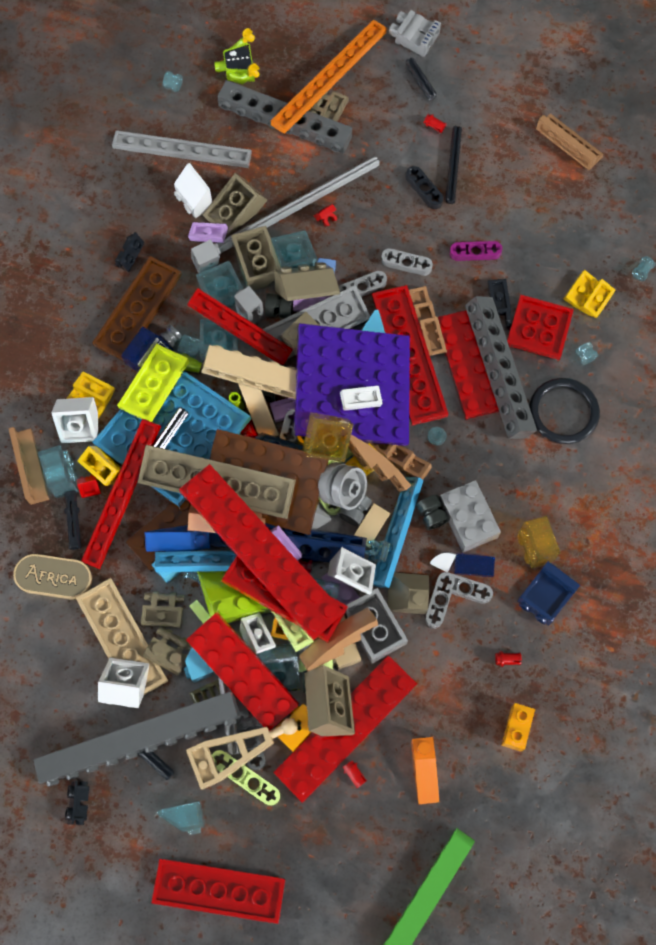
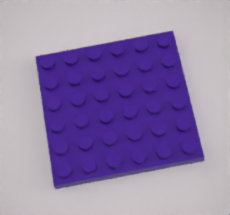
[294,323,410,446]

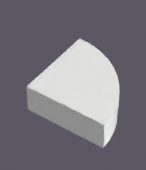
[430,552,456,572]

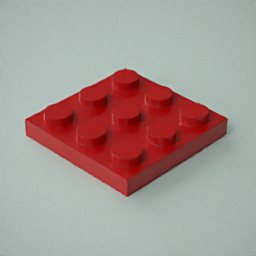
[507,295,574,360]

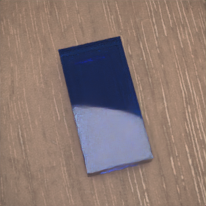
[454,553,495,577]

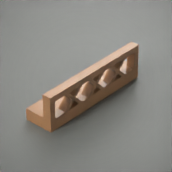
[536,113,604,170]
[8,427,49,505]

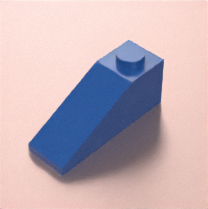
[145,525,210,551]

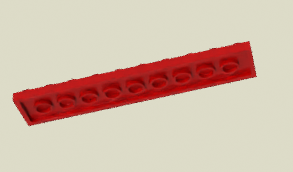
[179,464,344,641]

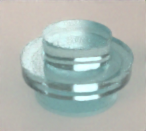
[427,427,447,446]

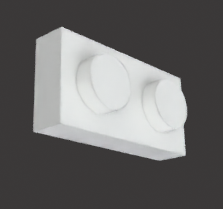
[340,386,382,411]

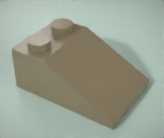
[203,173,267,237]

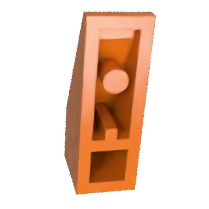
[411,737,439,805]

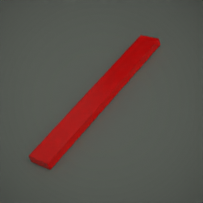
[81,419,161,569]

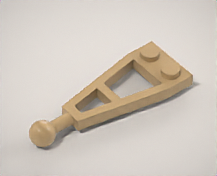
[186,718,298,790]

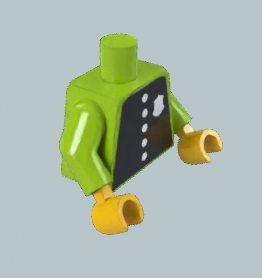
[214,28,259,85]

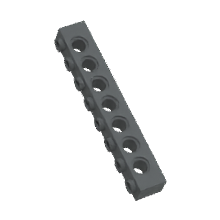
[217,80,352,154]
[465,296,537,439]

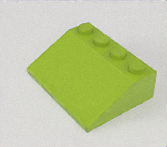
[197,571,271,623]

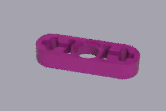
[450,241,502,261]

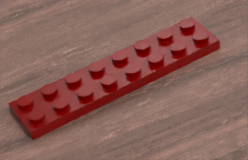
[372,285,448,426]
[273,655,417,803]

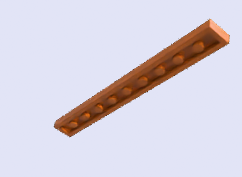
[271,20,387,134]

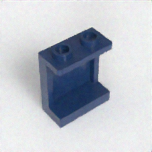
[517,561,580,626]

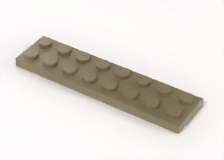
[138,445,296,519]

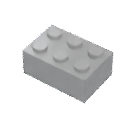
[440,480,501,553]
[344,588,408,664]

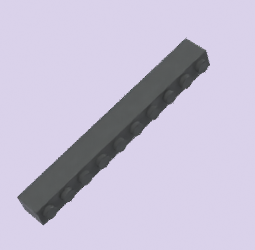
[33,692,241,787]

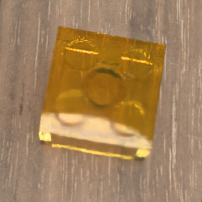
[303,412,353,462]
[517,516,561,569]

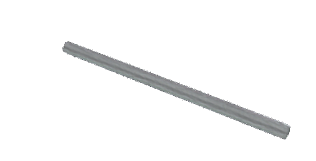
[216,156,379,253]

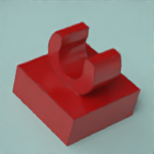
[313,204,337,227]
[76,474,101,498]

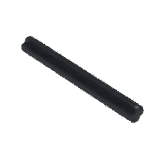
[445,126,462,204]

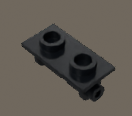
[115,232,145,272]
[65,781,90,825]

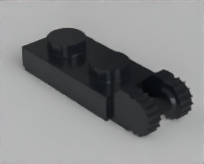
[487,279,512,328]

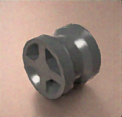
[159,325,182,349]

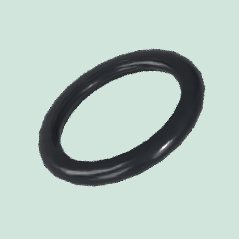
[529,378,600,444]

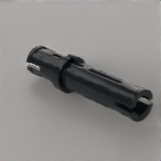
[64,491,81,550]

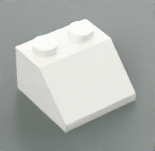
[174,163,212,218]
[51,397,98,443]
[328,547,376,595]
[98,658,149,708]

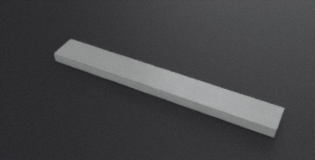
[112,130,252,168]

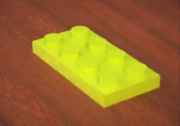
[117,344,190,422]

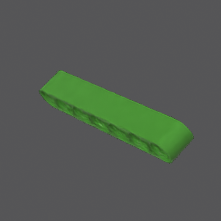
[384,828,475,945]

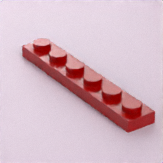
[187,288,293,365]

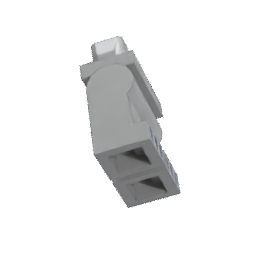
[389,10,441,57]

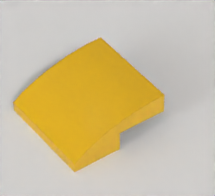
[563,270,615,318]
[66,371,115,419]

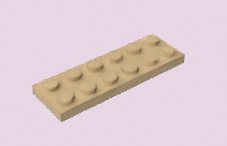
[76,578,168,695]

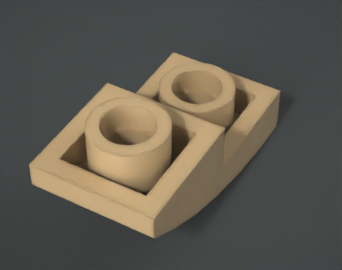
[354,503,391,547]

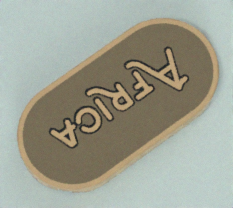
[13,554,92,600]

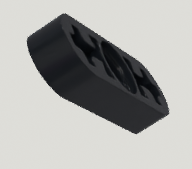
[406,166,443,209]

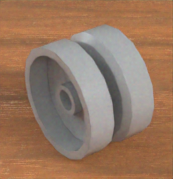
[318,462,367,510]

